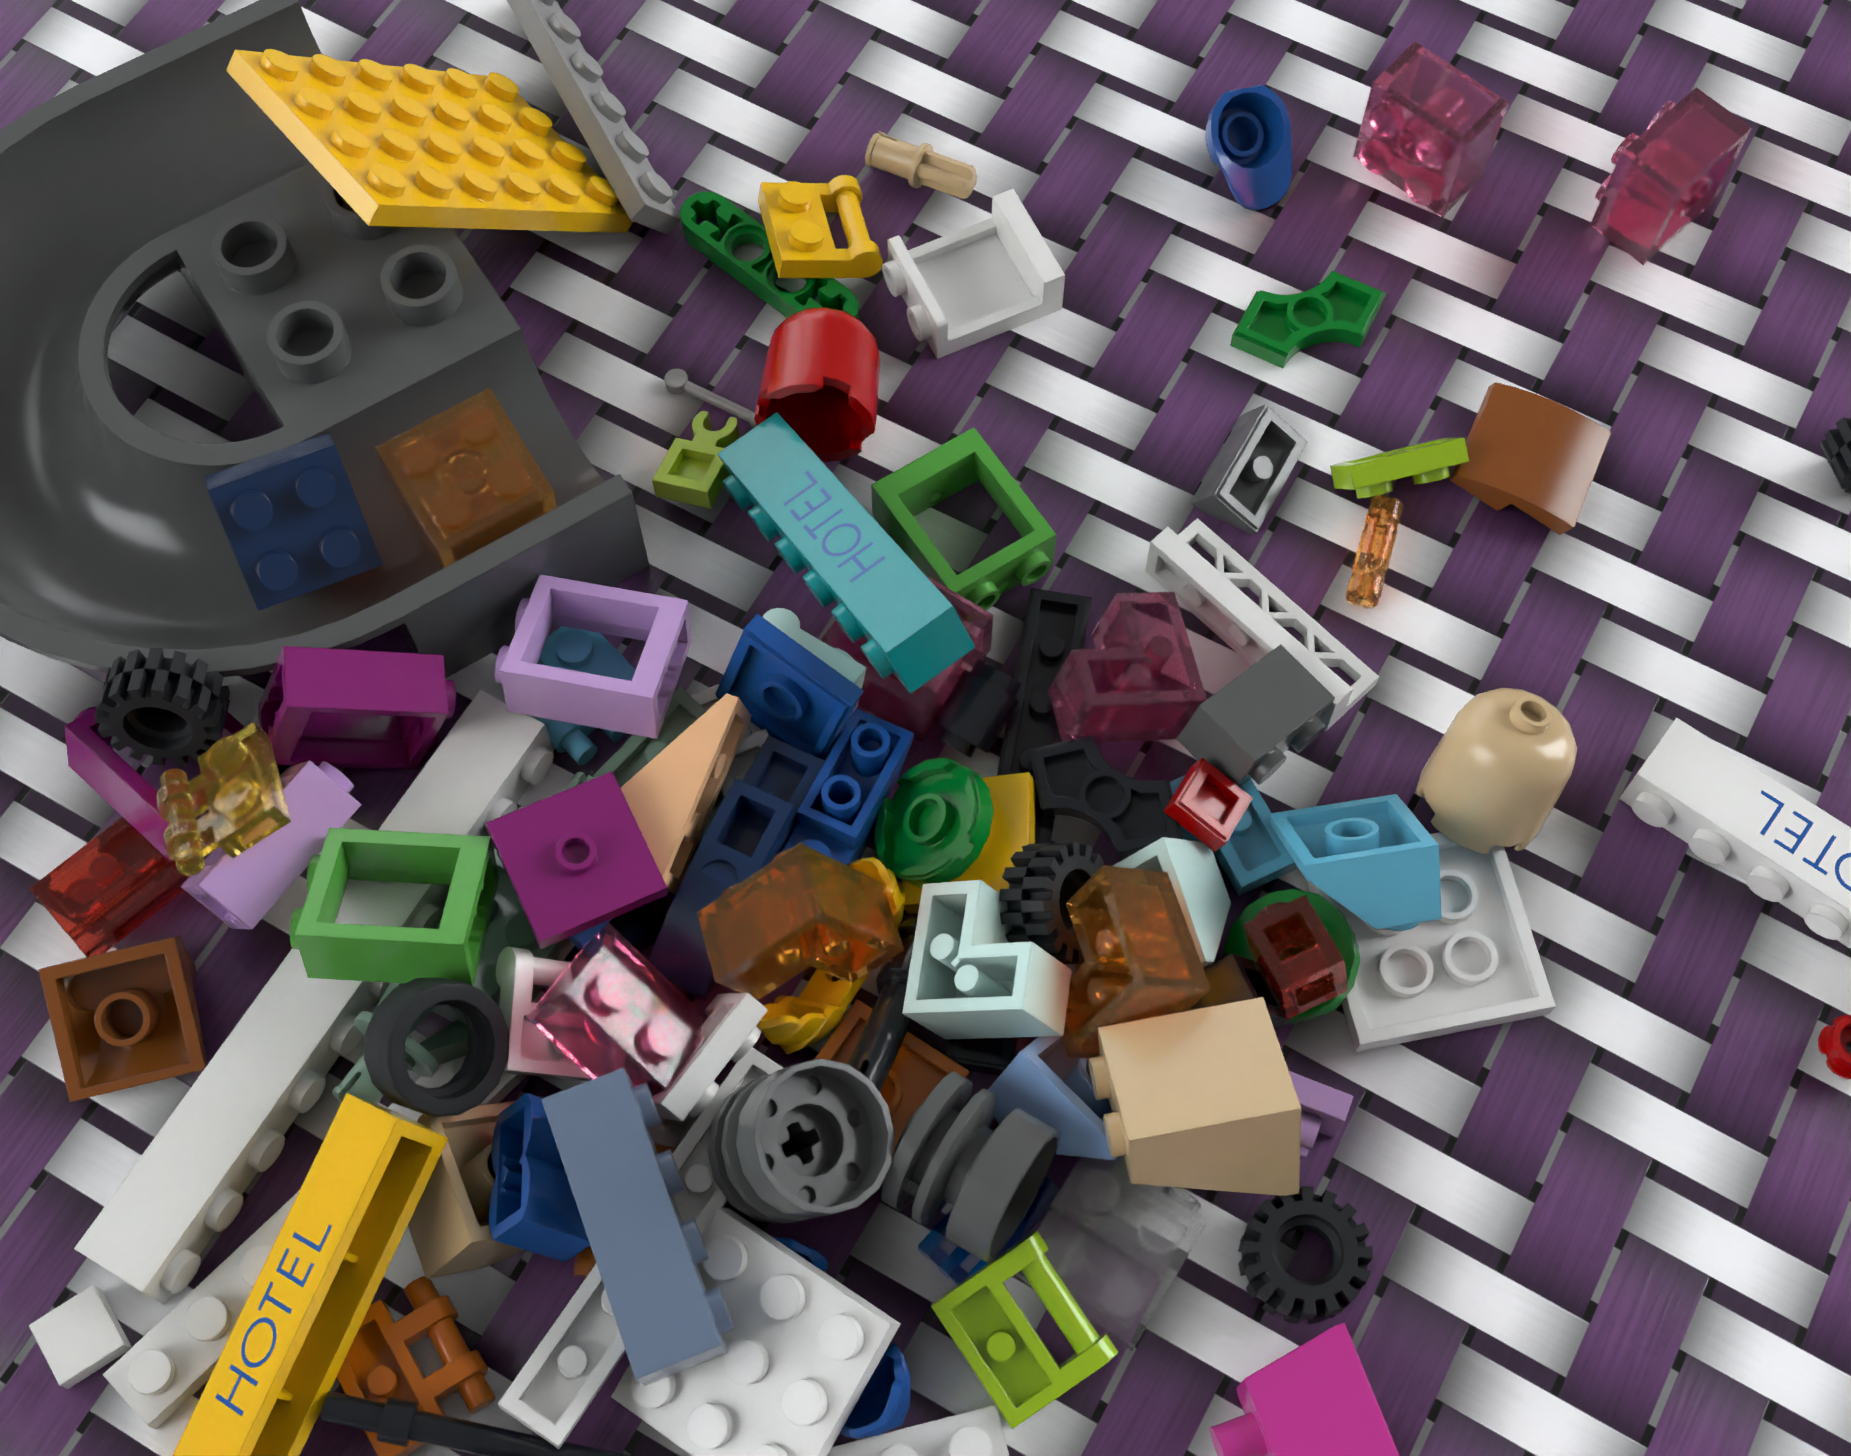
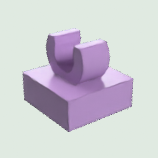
[1289,1071,1354,1159]

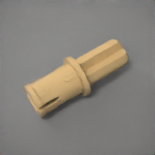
[865,131,978,199]

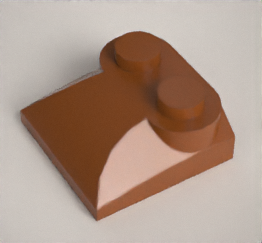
[38,935,208,1102]

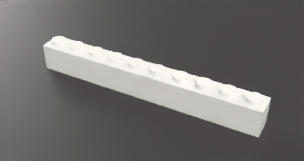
[74,689,554,1305]

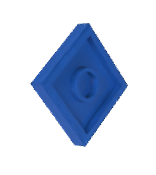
[715,614,864,760]

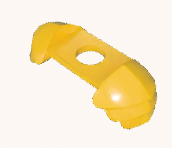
[756,857,905,1054]

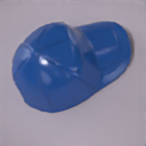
[1205,84,1292,211]

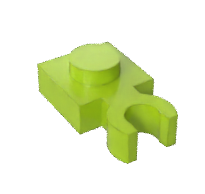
[652,411,740,509]

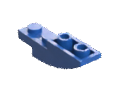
[736,708,914,969]

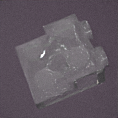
[1014,1155,1208,1352]

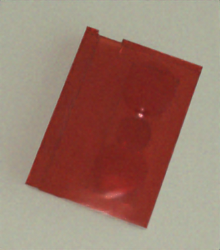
[29,817,195,957]

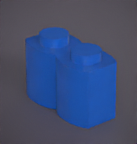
[489,1093,590,1262]

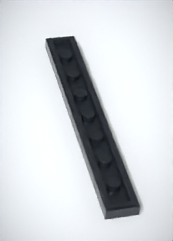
[946,588,1092,1076]

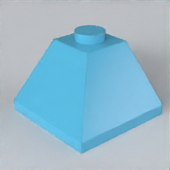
[1269,794,1442,931]

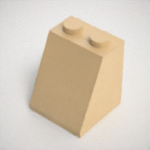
[1088,997,1302,1196]

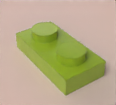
[1330,438,1469,498]

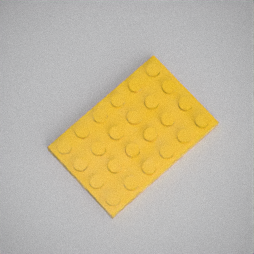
[226,49,633,233]

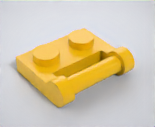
[758,175,883,278]

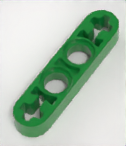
[680,191,859,319]

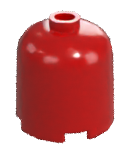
[754,307,880,462]

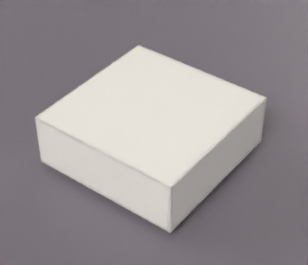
[29,1285,132,1389]

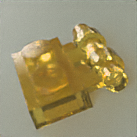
[156,722,291,876]

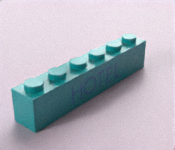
[718,412,975,694]

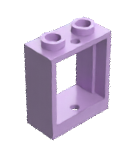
[495,574,692,739]
[181,760,362,929]

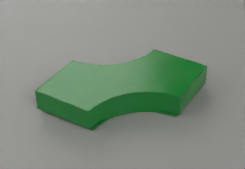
[1230,271,1386,368]

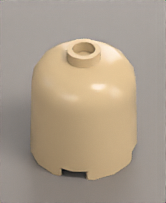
[1416,688,1577,854]

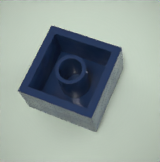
[205,433,383,611]

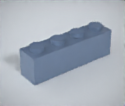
[541,1067,734,1386]

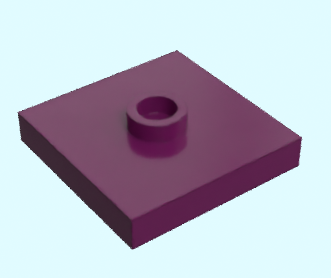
[486,771,667,949]

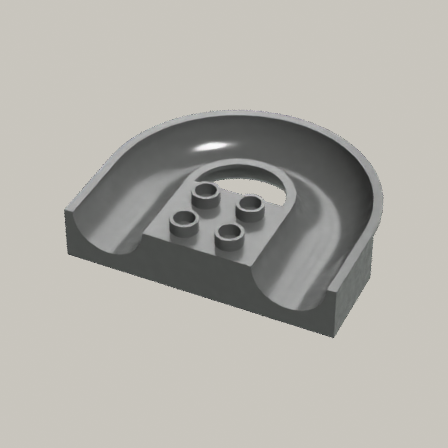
[0,0,650,679]

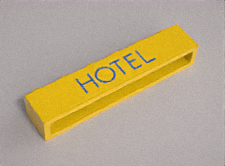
[172,1093,448,1456]

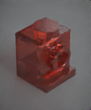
[1244,895,1348,1019]

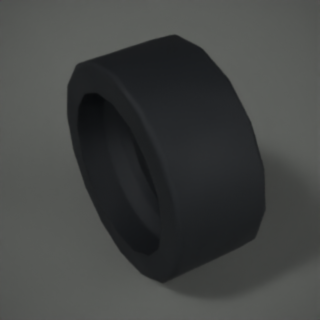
[364,977,509,1117]

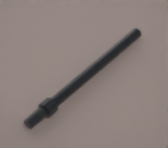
[321,1391,631,1456]

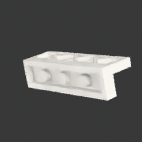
[1145,518,1379,732]

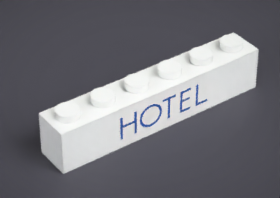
[1619,717,1851,949]

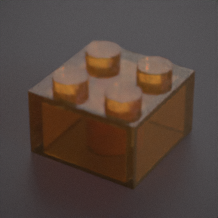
[375,388,557,569]

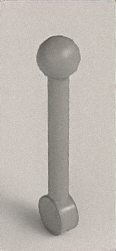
[664,369,756,429]

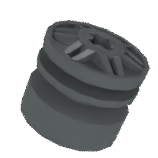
[708,1059,895,1225]
[881,1071,1061,1263]

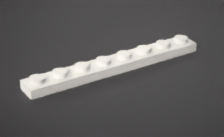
[103,990,556,1430]

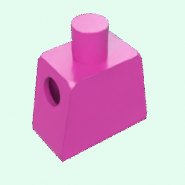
[1210,1322,1400,1456]

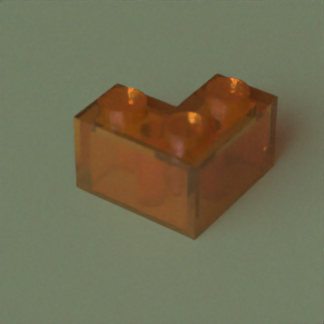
[697,843,904,999]
[1061,865,1211,1059]

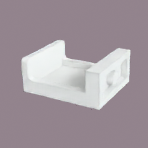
[882,189,1065,359]

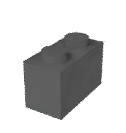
[1177,644,1335,787]

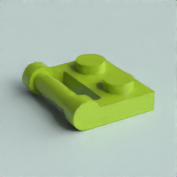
[931,1230,1118,1429]

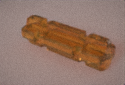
[1345,494,1404,609]

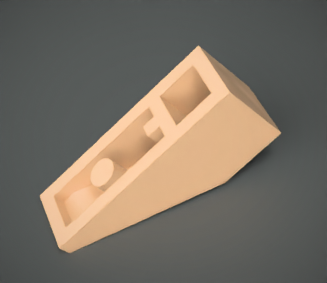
[621,693,752,894]

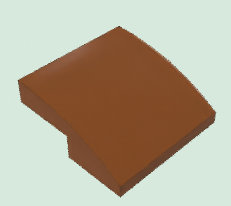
[1450,382,1611,535]

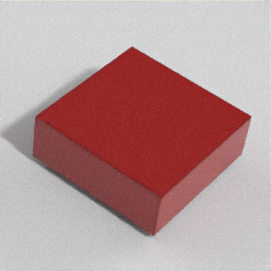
[1164,757,1253,852]

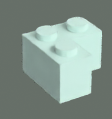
[902,880,1072,1039]

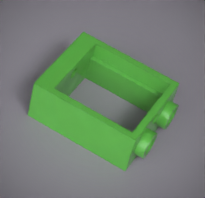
[871,427,1056,618]
[290,828,500,986]

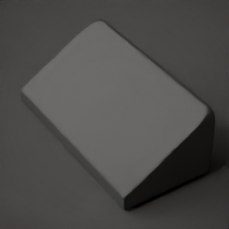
[1191,404,1308,535]

